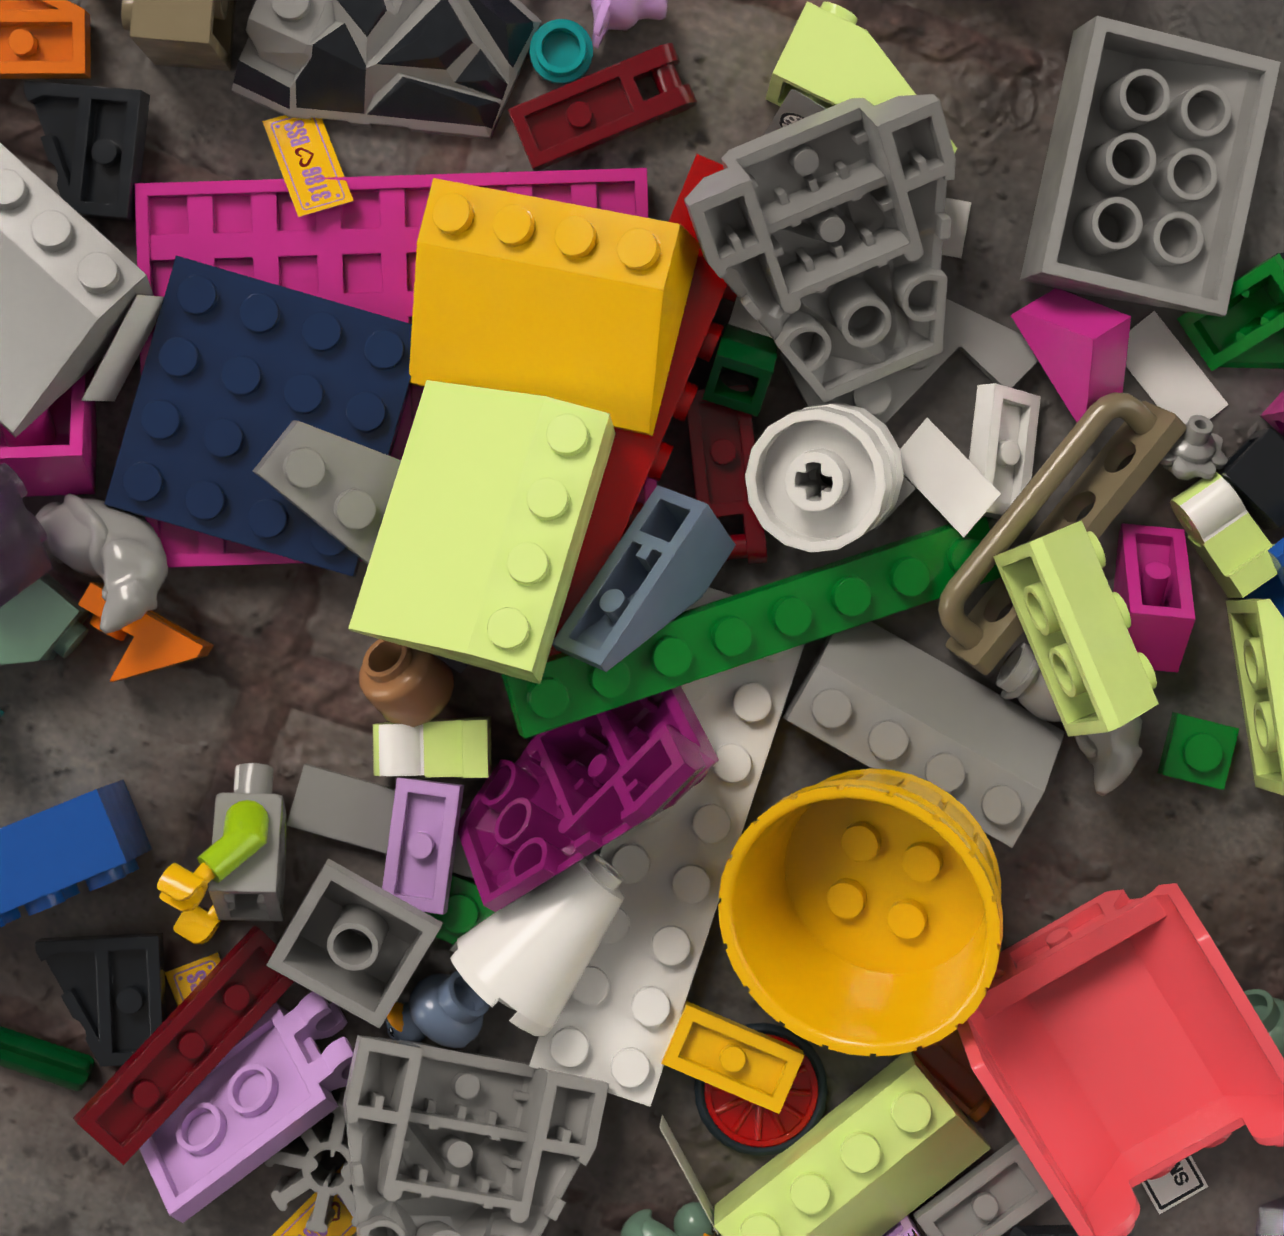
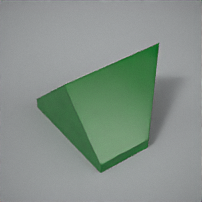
[1177,253,1284,371]

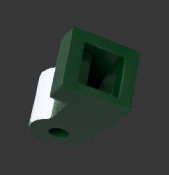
[702,296,778,417]

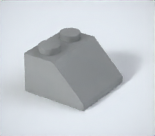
[266,858,443,1029]

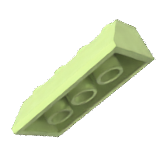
[714,1051,991,1236]

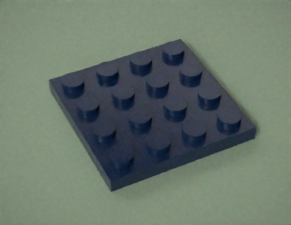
[104,256,412,577]

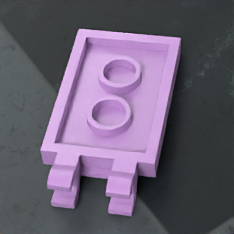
[139,992,354,1223]

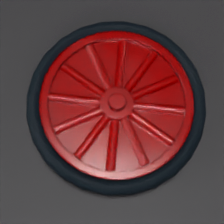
[694,1023,828,1156]

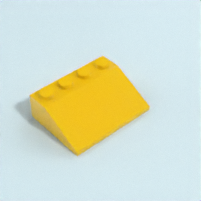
[409,178,700,436]

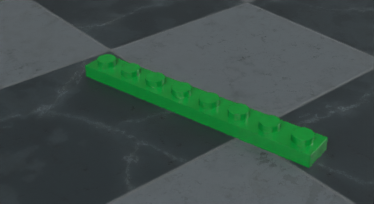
[501,516,1001,738]

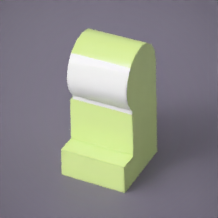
[1170,472,1278,598]
[372,716,492,778]

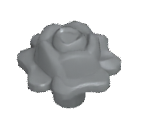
[1160,415,1228,480]

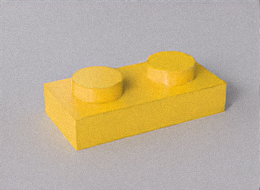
[661,1001,805,1114]

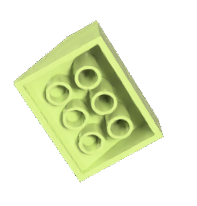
[348,380,616,684]

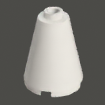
[450,854,624,1037]

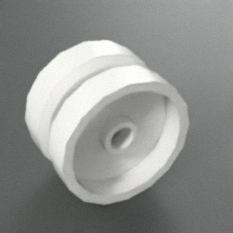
[745,402,904,553]

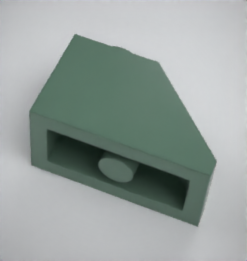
[0,562,91,665]

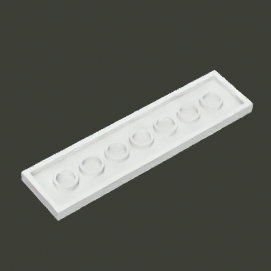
[529,587,805,1107]

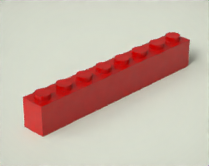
[549,154,737,656]

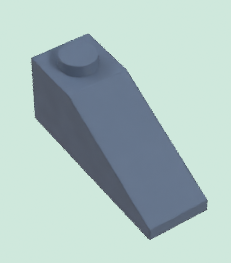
[552,485,736,672]

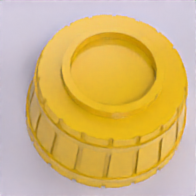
[718,768,1003,1057]

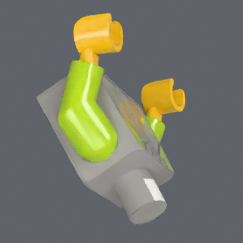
[157,763,287,944]

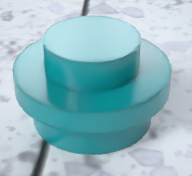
[530,19,593,85]

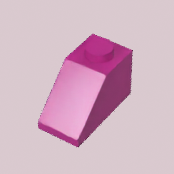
[1113,523,1196,673]

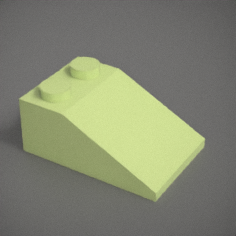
[766,1,957,154]
[1226,599,1284,796]

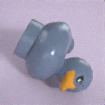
[386,971,490,1048]

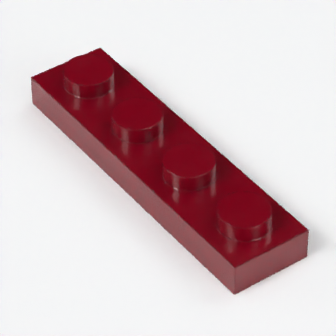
[73,925,295,1166]

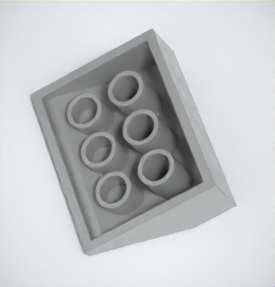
[1020,16,1281,317]
[0,143,154,438]

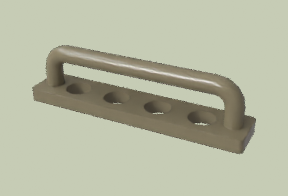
[938,392,1187,675]

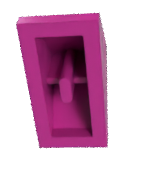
[1011,288,1131,423]

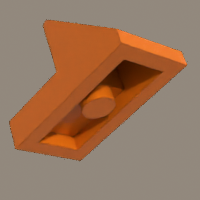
[78,582,214,682]

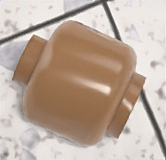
[359,639,454,727]

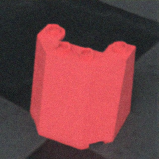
[957,883,1284,1236]

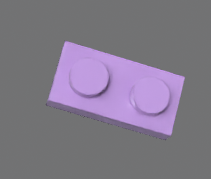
[382,777,464,915]

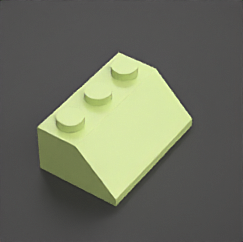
[993,520,1159,737]

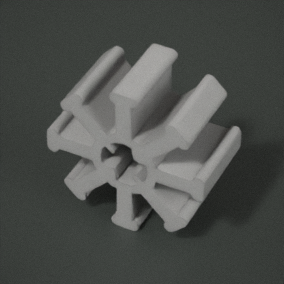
[265,1092,357,1233]

